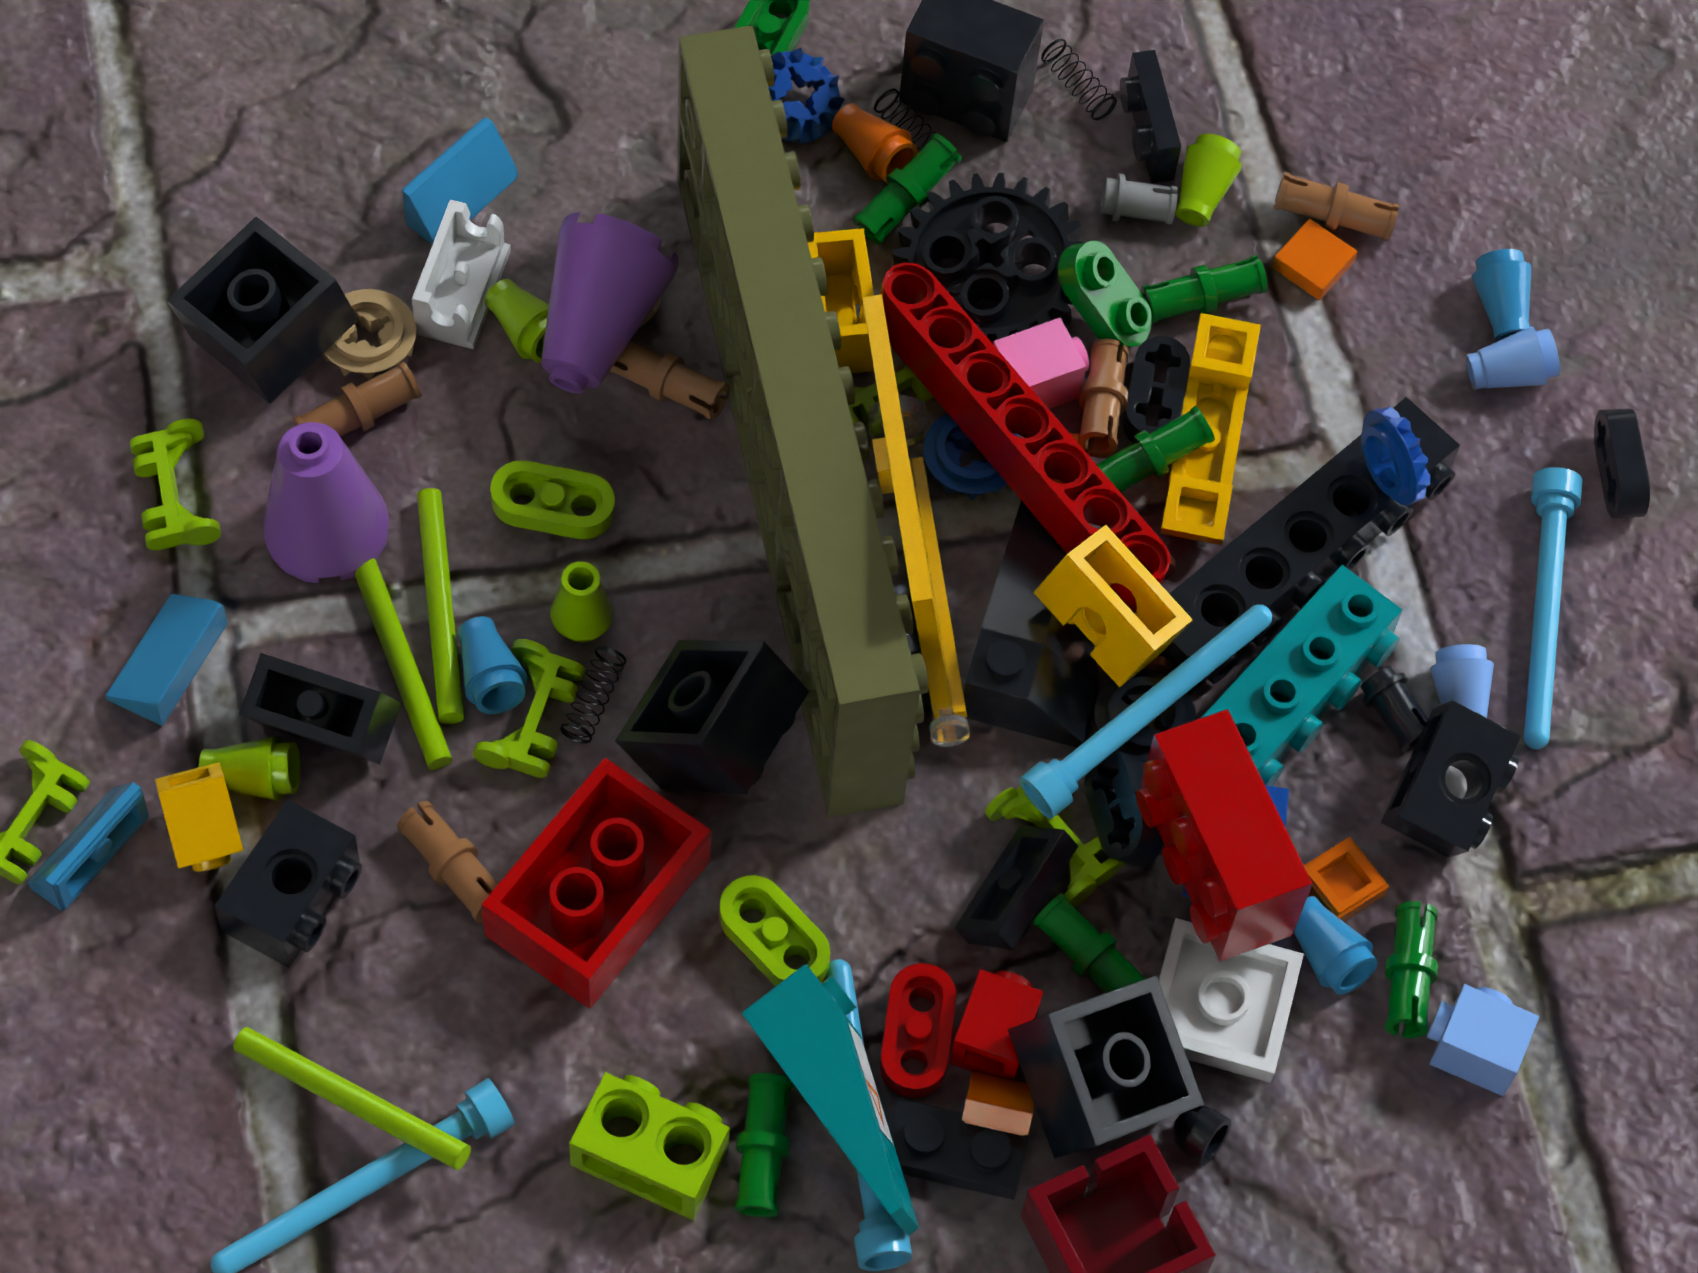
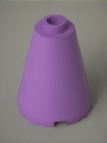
[541,212,679,394]
[262,422,389,583]

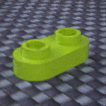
[490,460,615,539]
[719,875,830,986]

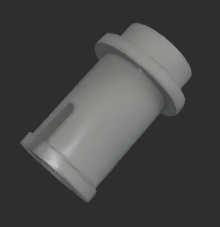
[1100,173,1178,225]

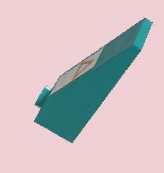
[742,964,919,1236]

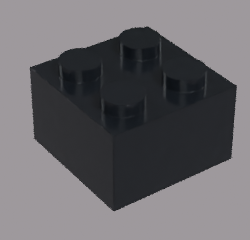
[899,0,1044,142]
[167,216,359,404]
[615,640,809,795]
[1008,975,1204,1159]

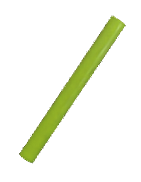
[417,488,464,724]
[355,558,453,770]
[233,1027,471,1170]

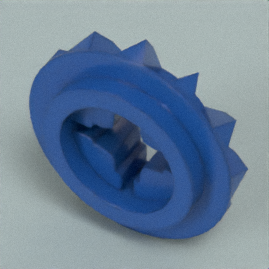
[768,48,845,143]
[1361,406,1430,506]
[922,413,1019,501]

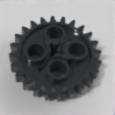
[892,172,1083,344]

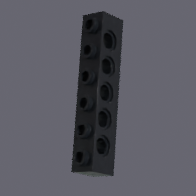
[1159,397,1460,694]

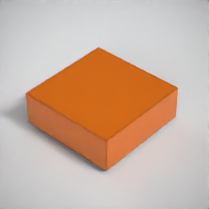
[1271,218,1358,301]
[1304,836,1390,922]
[962,1072,1035,1136]

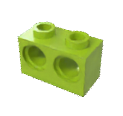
[569,1072,730,1221]

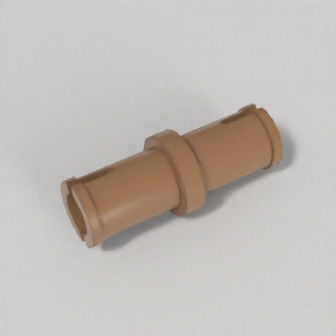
[1273,171,1399,241]
[1078,338,1129,458]
[609,341,730,420]
[292,362,422,437]
[397,801,499,923]

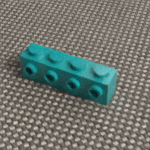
[1201,565,1403,786]

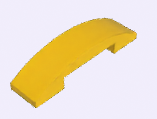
[1160,313,1261,545]

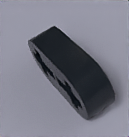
[1123,336,1190,443]
[1594,408,1650,518]
[1084,750,1164,866]

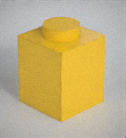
[155,762,244,872]

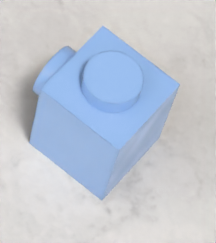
[1426,984,1540,1097]

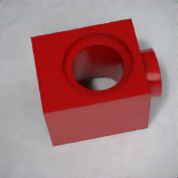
[949,969,1044,1081]

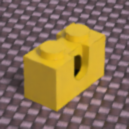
[808,228,874,373]
[1033,525,1193,688]

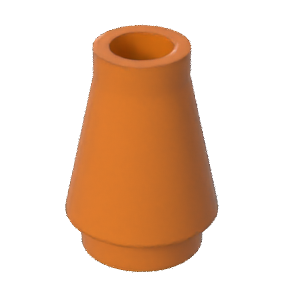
[832,103,918,183]

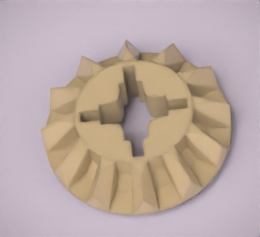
[323,289,417,380]

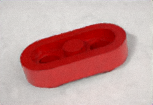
[880,963,956,1098]

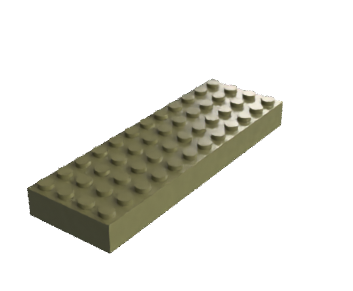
[677,26,928,818]

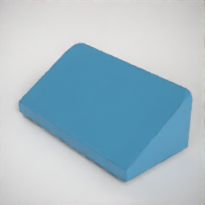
[402,117,518,245]
[105,594,228,726]
[27,782,149,911]

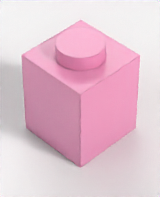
[993,318,1089,409]

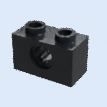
[239,653,402,765]
[1380,700,1521,858]
[214,799,362,968]

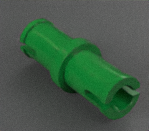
[852,133,962,245]
[1140,255,1268,324]
[1097,406,1215,492]
[1033,893,1146,994]
[1384,901,1439,1038]
[734,1073,792,1217]

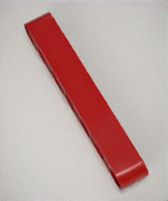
[879,263,1171,613]

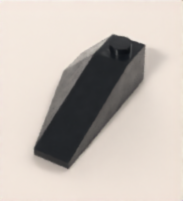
[964,500,1099,748]

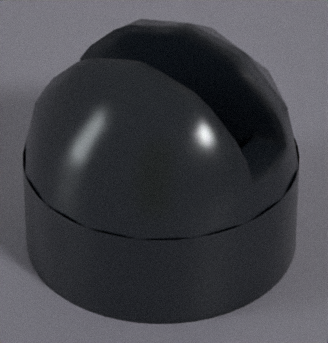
[1173,1105,1231,1166]

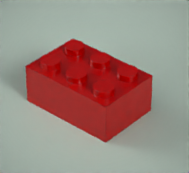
[1136,709,1313,962]
[481,757,711,1009]

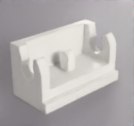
[412,199,511,350]

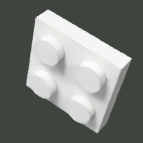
[1159,918,1304,1083]

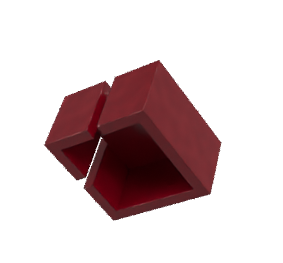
[1021,1134,1216,1273]

